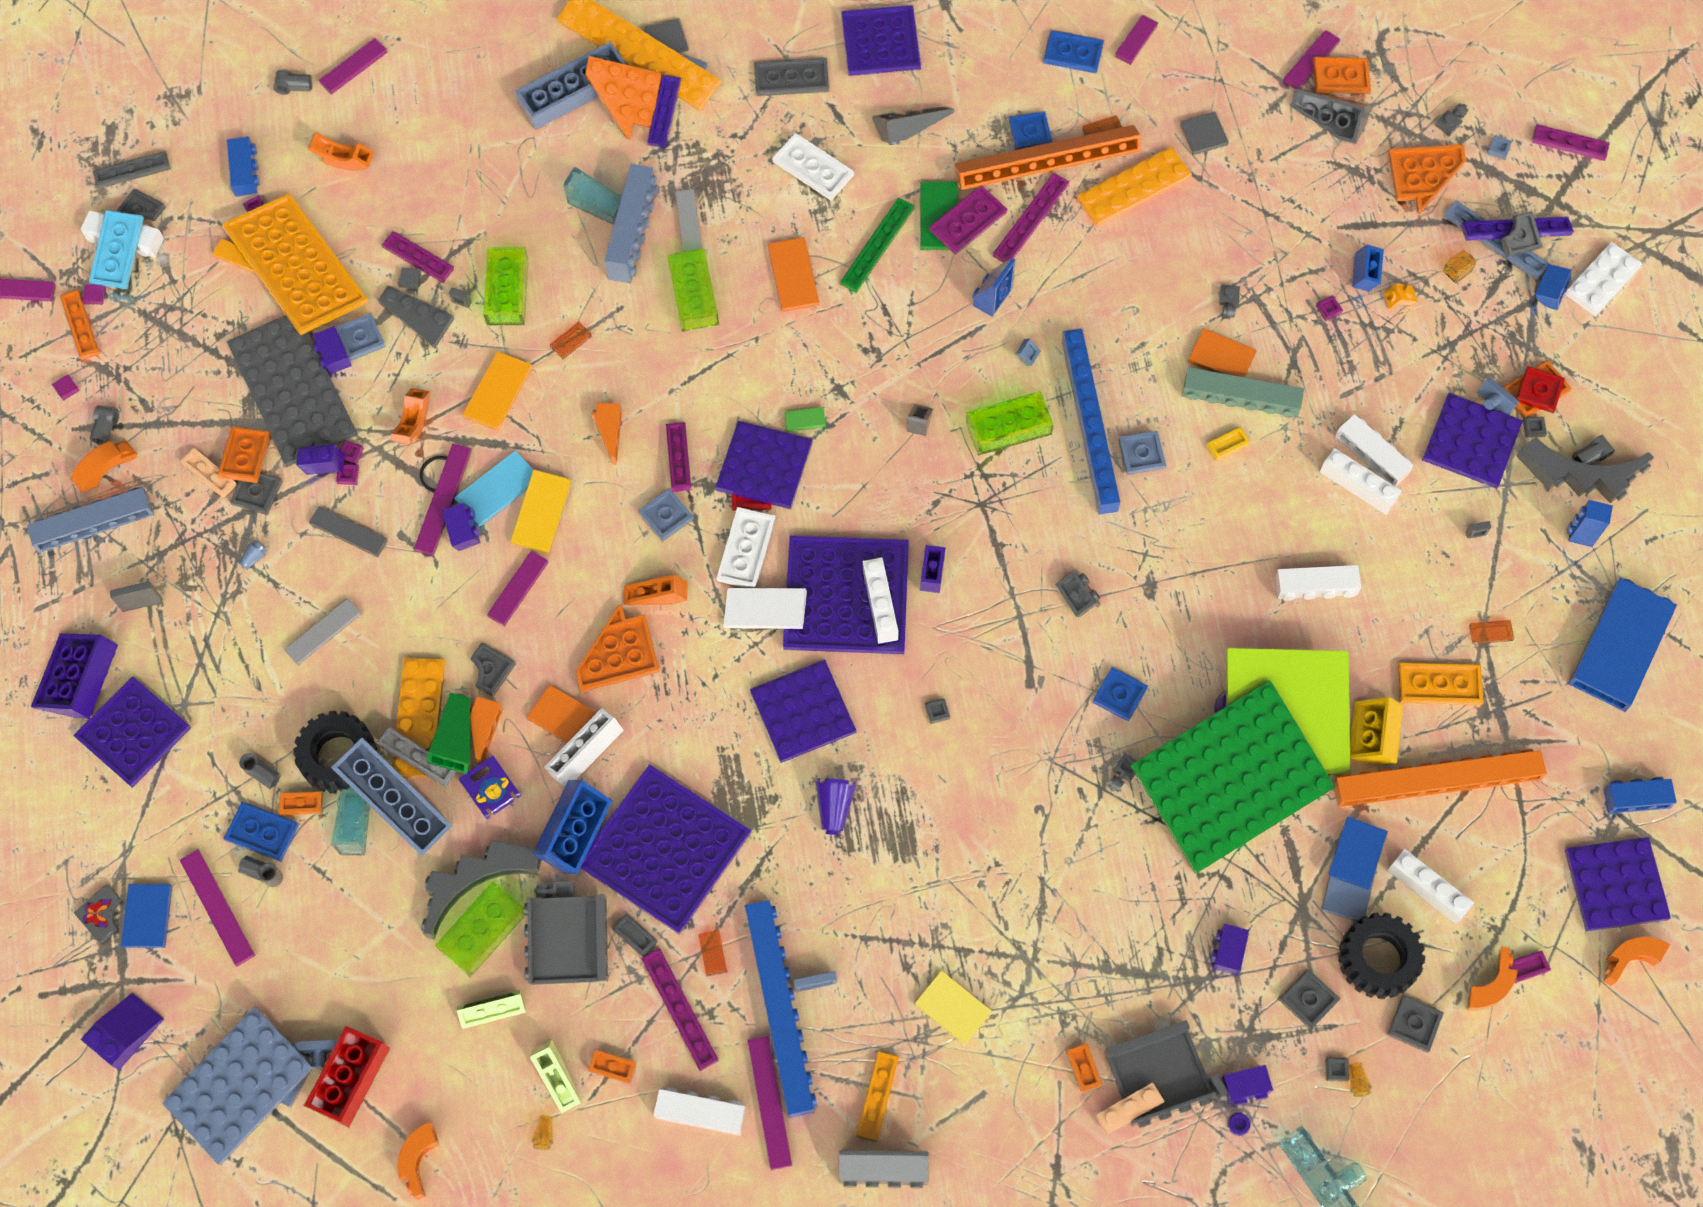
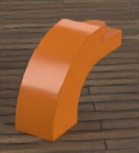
[307,132,374,171]
[391,388,430,444]
[70,440,137,492]
[1603,937,1671,986]
[1468,946,1518,1011]
[397,1122,440,1200]

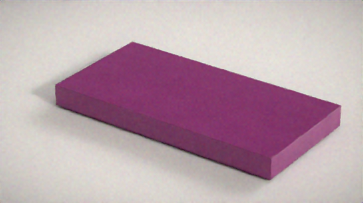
[929,186,1008,255]

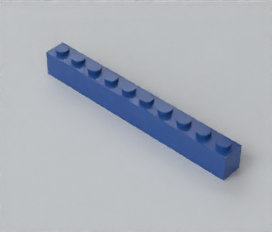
[1062,328,1120,515]
[745,900,817,1118]

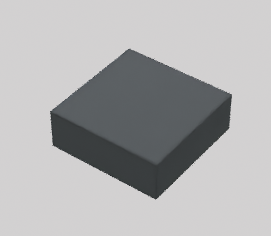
[398,268,422,290]
[449,287,472,308]
[1523,417,1547,438]
[1466,521,1491,538]
[925,698,950,724]
[1325,1058,1349,1082]
[1208,1074,1228,1100]

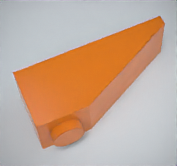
[592,402,622,465]
[624,574,688,605]
[470,697,503,764]

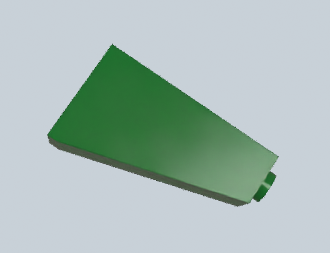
[427,692,470,774]

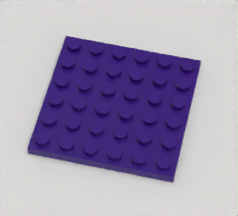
[783,536,909,655]
[580,764,752,935]

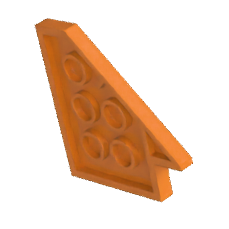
[585,56,661,139]
[1388,144,1466,214]
[576,604,660,692]

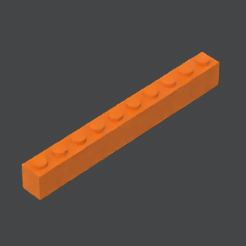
[955,125,1141,190]
[1333,749,1547,807]

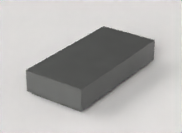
[612,914,658,957]

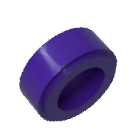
[1228,1113,1251,1136]

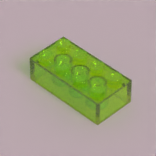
[483,247,528,326]
[667,249,719,332]
[966,391,1054,456]
[435,881,525,978]

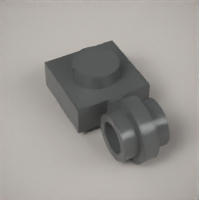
[1435,103,1469,136]
[1219,285,1240,319]
[1108,752,1137,792]
[534,881,575,898]

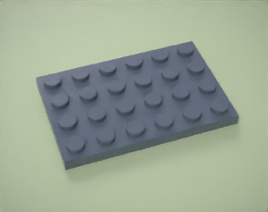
[162,1006,314,1165]

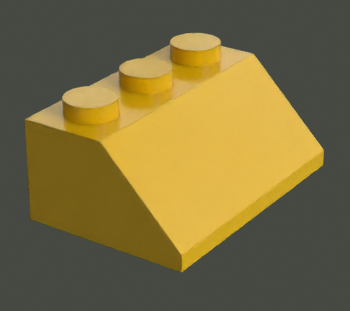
[1350,697,1403,765]

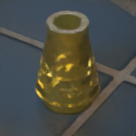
[1349,1062,1372,1097]
[531,1115,553,1150]

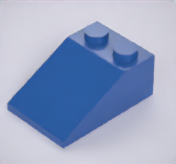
[972,258,1016,317]

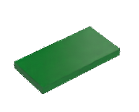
[920,182,958,250]

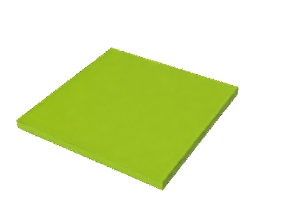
[1226,648,1350,775]

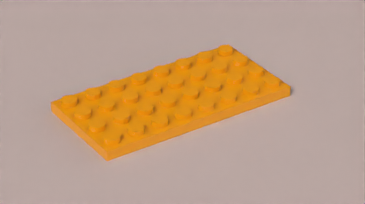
[223,193,368,336]

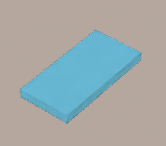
[89,210,144,290]
[454,450,533,527]

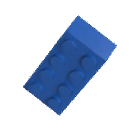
[532,780,613,875]

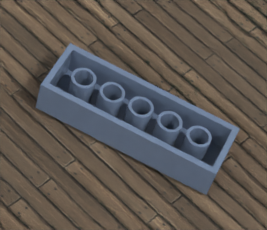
[515,41,627,130]
[605,164,658,283]
[331,738,452,856]

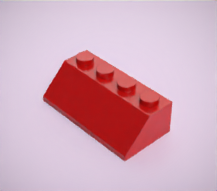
[304,1026,390,1128]

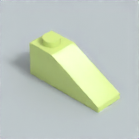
[530,1039,581,1113]

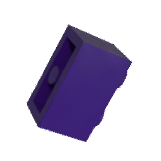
[313,326,352,375]
[296,444,345,475]
[442,502,481,551]
[920,545,946,593]
[1210,924,1250,976]
[1221,1065,1273,1106]

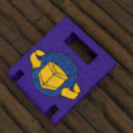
[458,755,521,820]

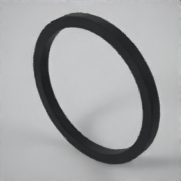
[420,456,447,492]

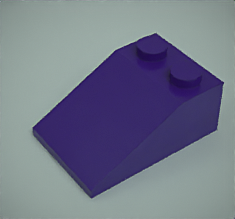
[80,993,164,1070]

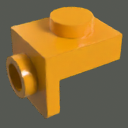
[1384,283,1418,309]

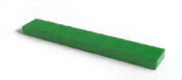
[840,197,915,293]

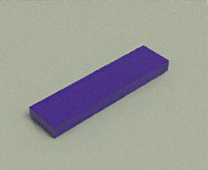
[647,75,681,148]

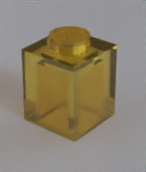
[1443,249,1477,284]

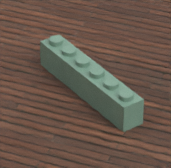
[1182,367,1304,418]

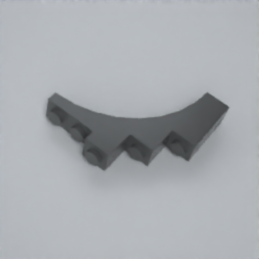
[1517,437,1654,503]
[421,840,542,940]

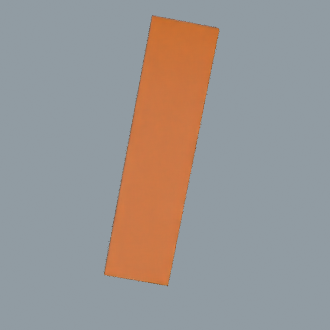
[60,289,100,360]

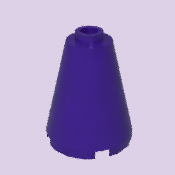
[815,778,857,835]

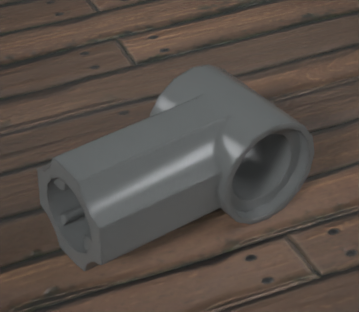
[274,70,312,95]
[89,405,119,445]
[1572,435,1615,465]
[239,753,281,789]
[238,855,283,887]

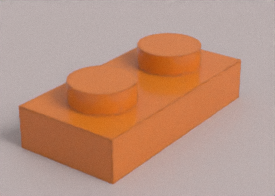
[279,792,323,815]
[1066,1043,1102,1093]
[588,1050,637,1085]

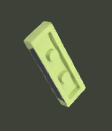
[457,990,525,1029]

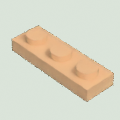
[180,448,237,498]
[1096,1083,1164,1135]

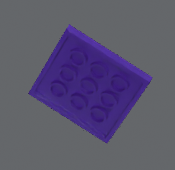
[841,5,921,76]
[1422,393,1523,489]
[715,421,813,509]
[750,660,857,763]
[73,676,191,788]
[1565,837,1671,932]

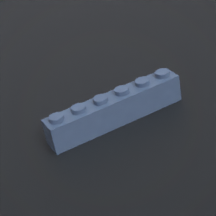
[27,487,154,553]

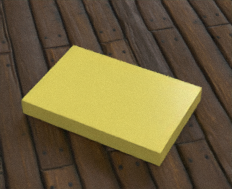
[915,971,992,1045]

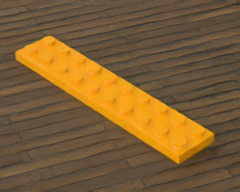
[556,0,721,111]

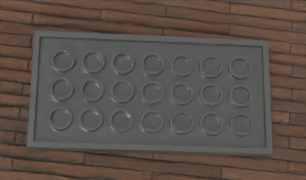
[227,315,358,467]

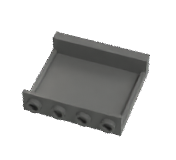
[524,894,608,985]
[1104,1020,1217,1128]

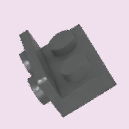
[1055,570,1101,618]

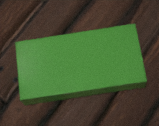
[785,407,826,432]

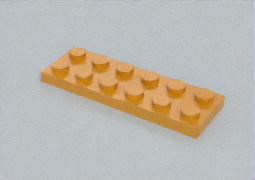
[1077,146,1192,226]
[392,658,445,778]

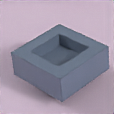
[1487,135,1512,160]
[1016,339,1041,366]

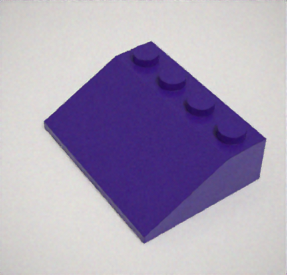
[31,633,118,719]

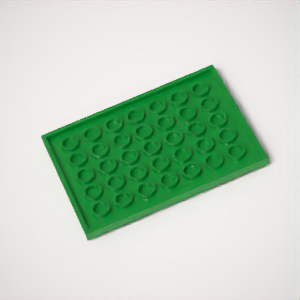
[1130,680,1335,873]

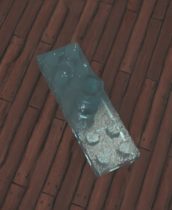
[1278,1126,1366,1207]

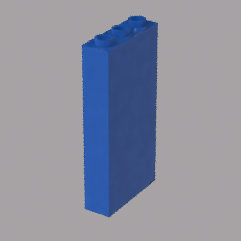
[1568,578,1677,712]

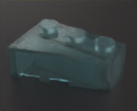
[563,167,622,225]
[331,789,370,856]

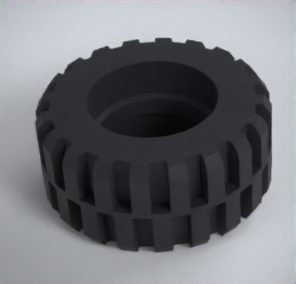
[293,711,377,794]
[1338,913,1426,999]

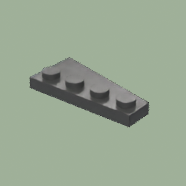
[378,286,454,349]

